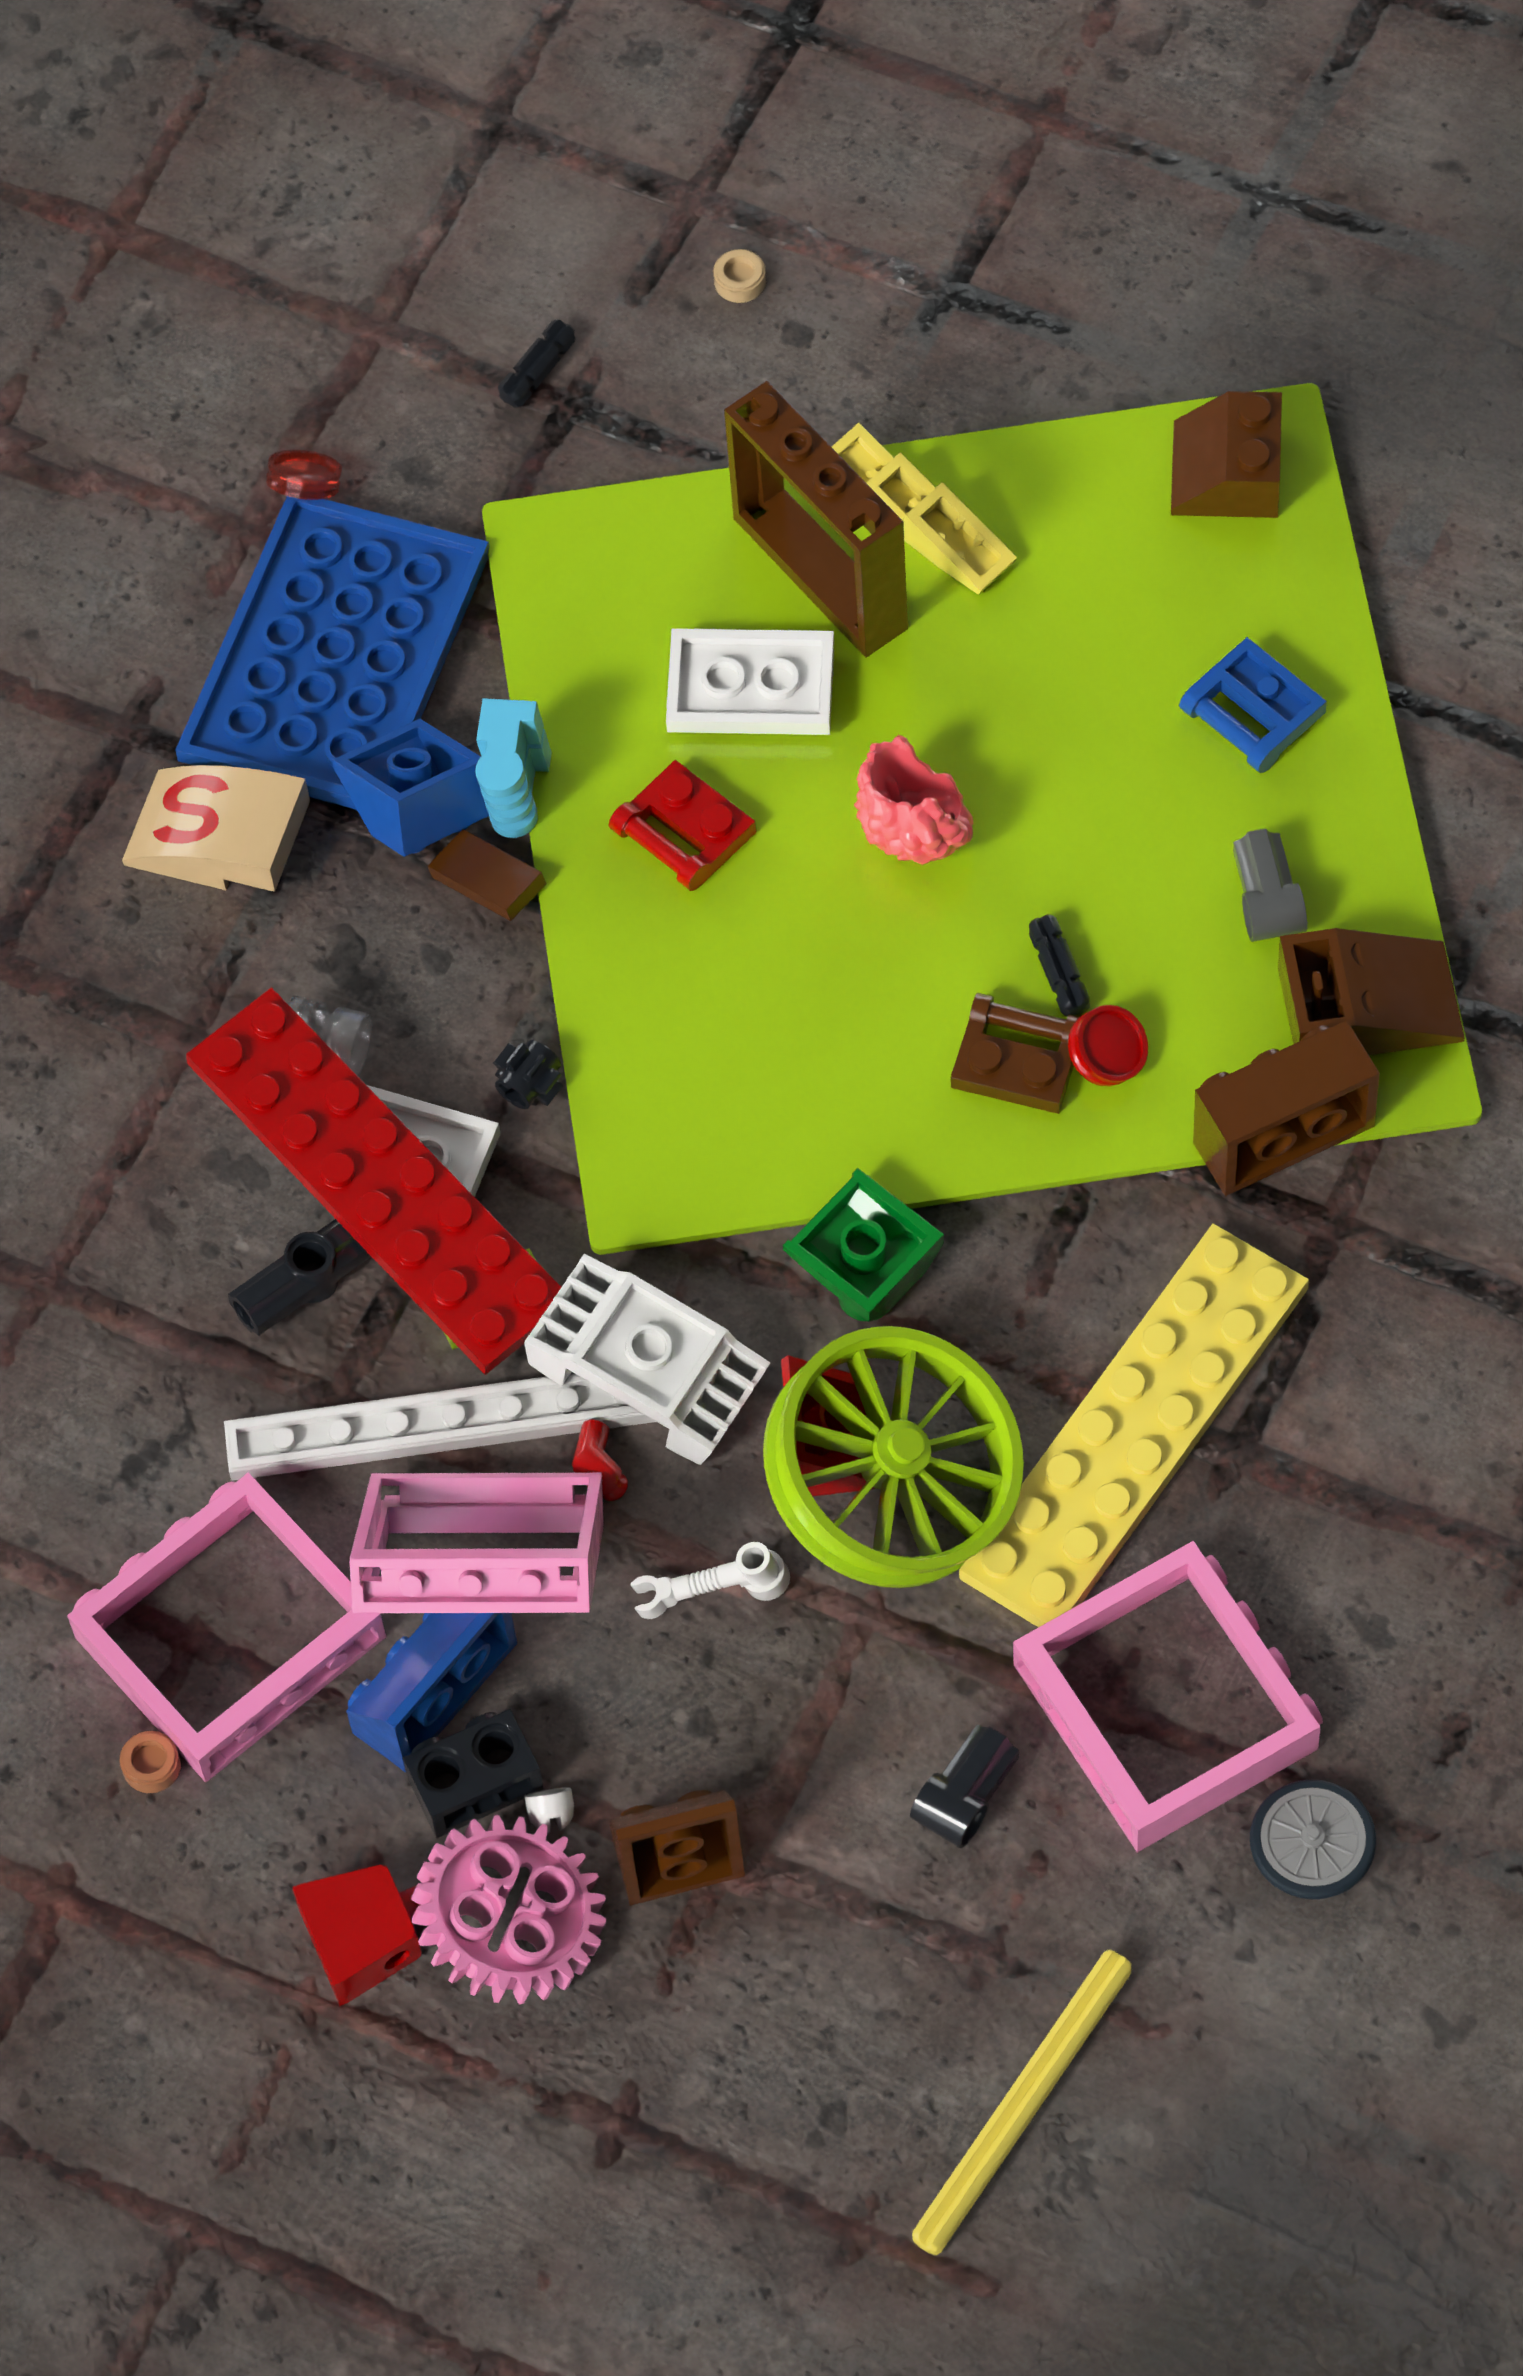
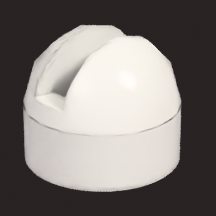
[525,1788,574,1833]

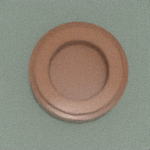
[120,1731,181,1793]

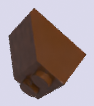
[1171,391,1282,518]

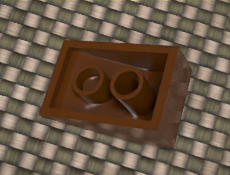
[609,1790,745,1906]

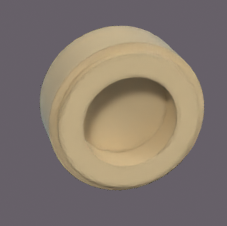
[713,249,766,303]

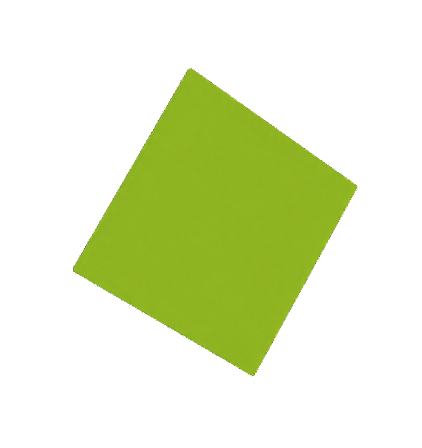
[482,383,1482,1255]

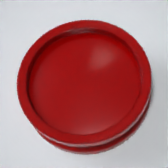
[1068,1005,1148,1087]

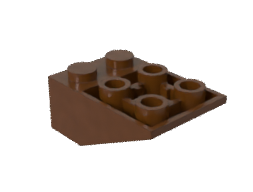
[1278,928,1465,1056]

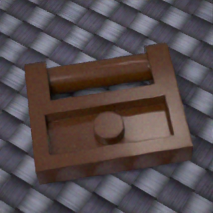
[950,993,1079,1114]

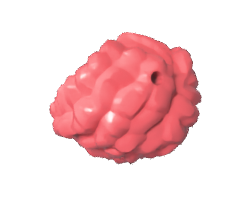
[854,735,973,865]

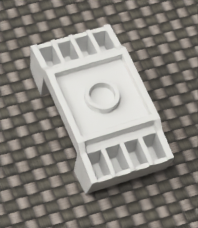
[524,1254,770,1465]

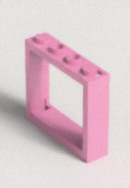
[67,1472,386,1782]
[350,1473,604,1613]
[1013,1541,1323,1853]

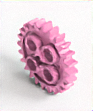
[411,1815,606,2004]

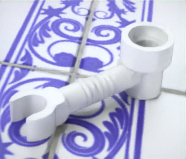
[630,1542,790,1619]

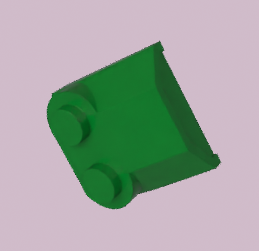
[783,1168,944,1322]

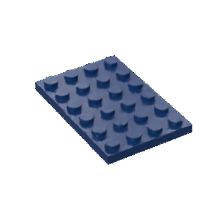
[175,490,489,810]

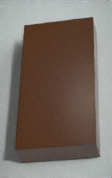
[427,829,546,921]

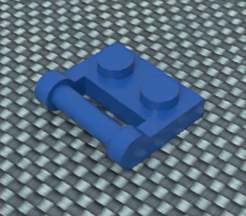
[1179,637,1327,773]

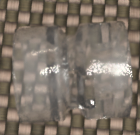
[287,995,373,1077]

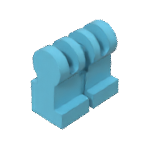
[475,698,552,838]

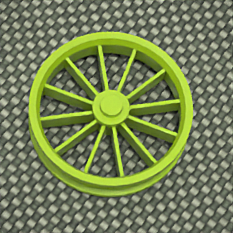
[763,1326,1024,1588]

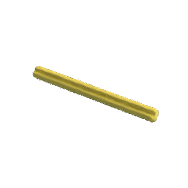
[912,1950,1132,2255]

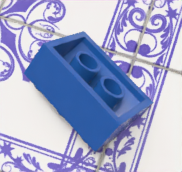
[346,1613,517,1772]

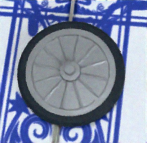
[1250,1780,1376,1899]

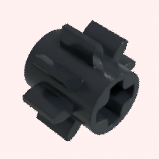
[493,1040,563,1109]

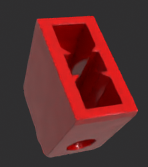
[292,1865,422,2006]

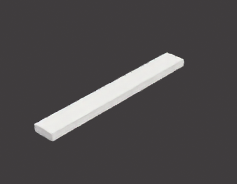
[224,1373,656,1481]

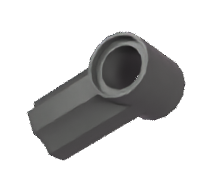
[1233,829,1307,942]

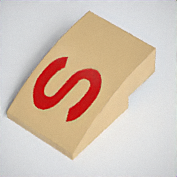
[122,765,310,892]

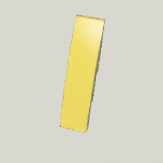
[832,422,1017,595]

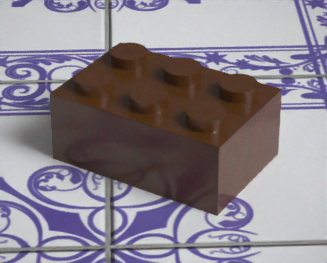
[1193,1020,1380,1196]

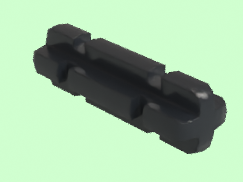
[498,319,575,408]
[1029,914,1090,1017]

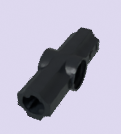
[228,1219,371,1336]

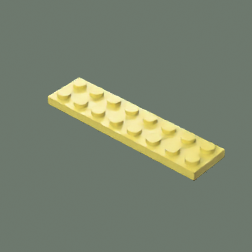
[959,1223,1309,1627]

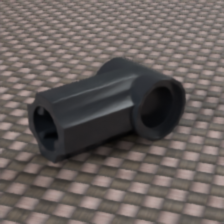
[910,1725,1019,1849]

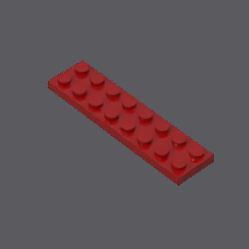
[186,987,561,1375]

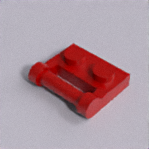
[608,760,756,891]

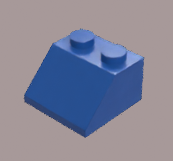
[333,719,489,857]

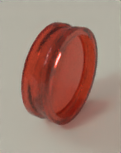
[266,450,342,500]

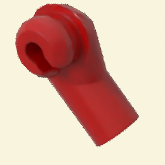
[572,1419,628,1501]

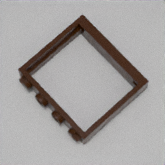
[724,381,908,658]

